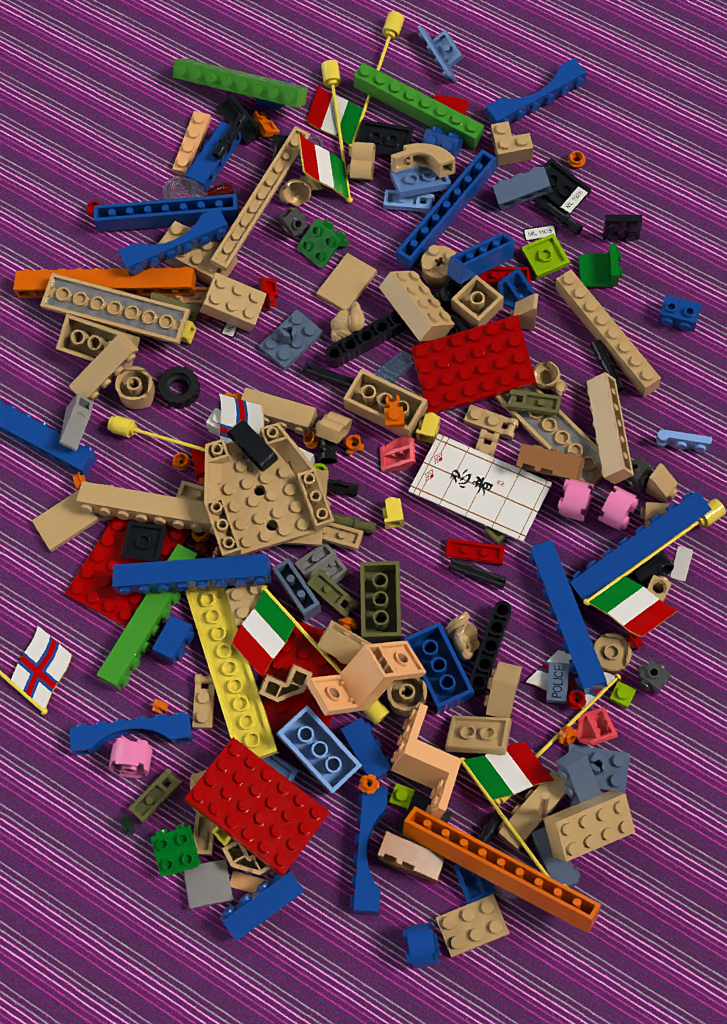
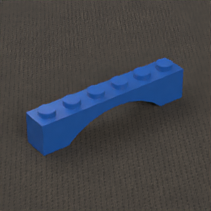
[486,58,586,125]
[118,207,229,276]
[70,712,193,756]
[350,787,389,915]

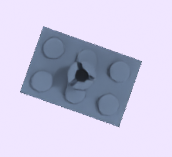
[259,310,324,371]
[568,744,630,793]

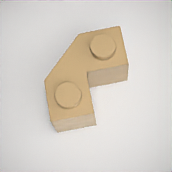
[259,664,313,702]
[222,841,273,876]

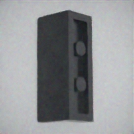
[216,91,260,146]

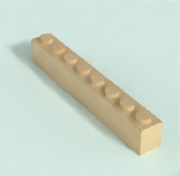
[555,270,661,397]
[76,481,215,535]

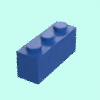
[341,717,393,784]

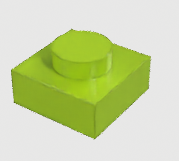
[609,681,636,709]
[389,783,415,810]

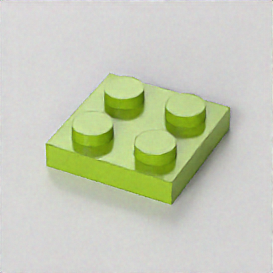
[521,233,570,279]

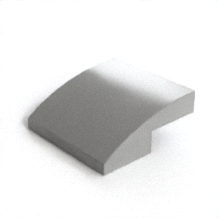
[295,542,350,596]
[183,860,233,909]

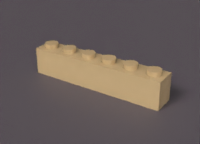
[587,372,634,484]

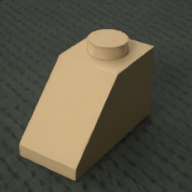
[510,293,538,330]
[646,463,678,503]

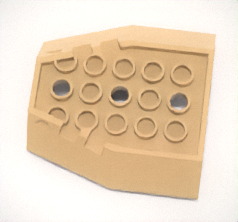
[204,423,334,556]

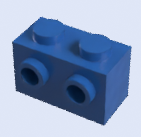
[422,126,464,157]
[658,295,702,332]
[152,615,195,665]

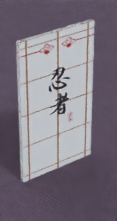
[408,434,552,543]

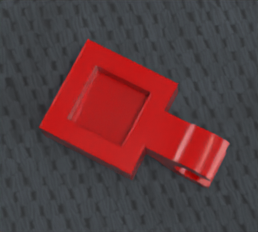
[258,276,279,311]

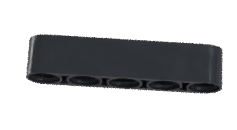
[325,310,406,368]
[470,601,512,696]

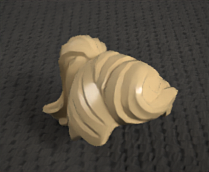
[279,175,323,206]
[331,301,365,342]
[533,361,568,396]
[445,611,480,661]

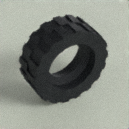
[158,366,200,409]

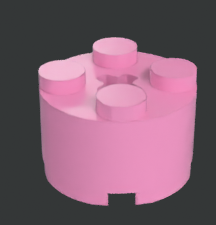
[558,479,594,522]
[598,486,638,530]
[109,738,153,778]

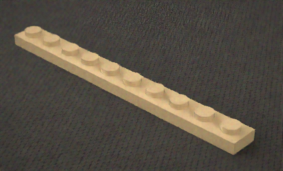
[210,126,311,271]
[176,481,364,551]

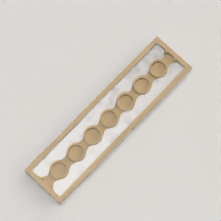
[40,273,191,345]
[494,385,603,485]

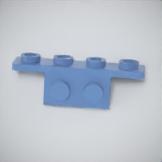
[417,25,464,83]

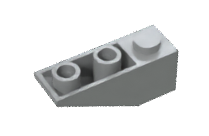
[59,393,93,451]

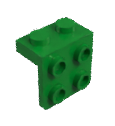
[297,219,351,268]
[579,243,622,288]
[151,823,200,877]

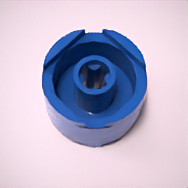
[403,922,440,969]

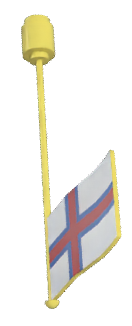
[107,394,264,461]
[0,626,72,715]
[494,650,621,806]

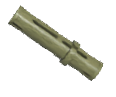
[331,512,377,535]

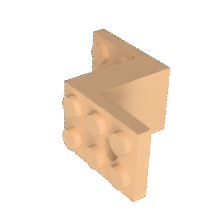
[306,640,426,716]
[391,703,462,819]

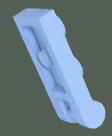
[383,190,435,214]
[656,430,712,452]

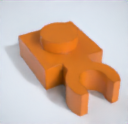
[252,111,280,137]
[384,395,405,429]

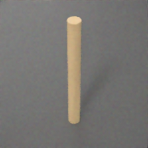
[538,791,550,818]

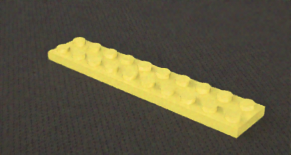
[185,587,279,759]

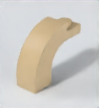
[391,143,456,178]

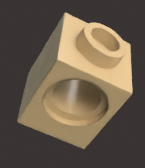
[647,575,672,602]

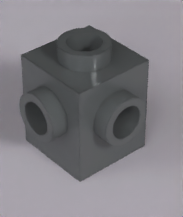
[276,207,308,236]
[624,458,653,492]
[638,660,671,695]

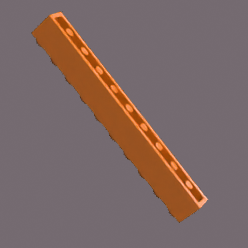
[13,266,197,298]
[403,806,601,933]

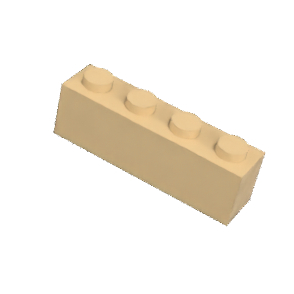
[69,334,139,401]
[241,388,317,435]
[317,620,372,664]
[498,771,567,852]

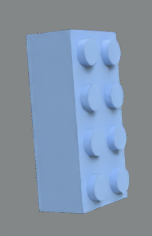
[276,705,362,794]

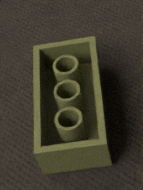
[360,561,402,644]

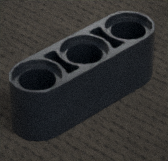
[227,420,278,472]

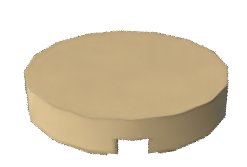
[593,633,632,673]

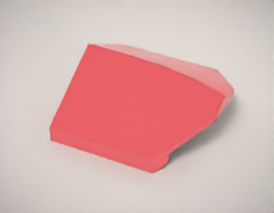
[380,436,416,472]
[576,707,618,746]

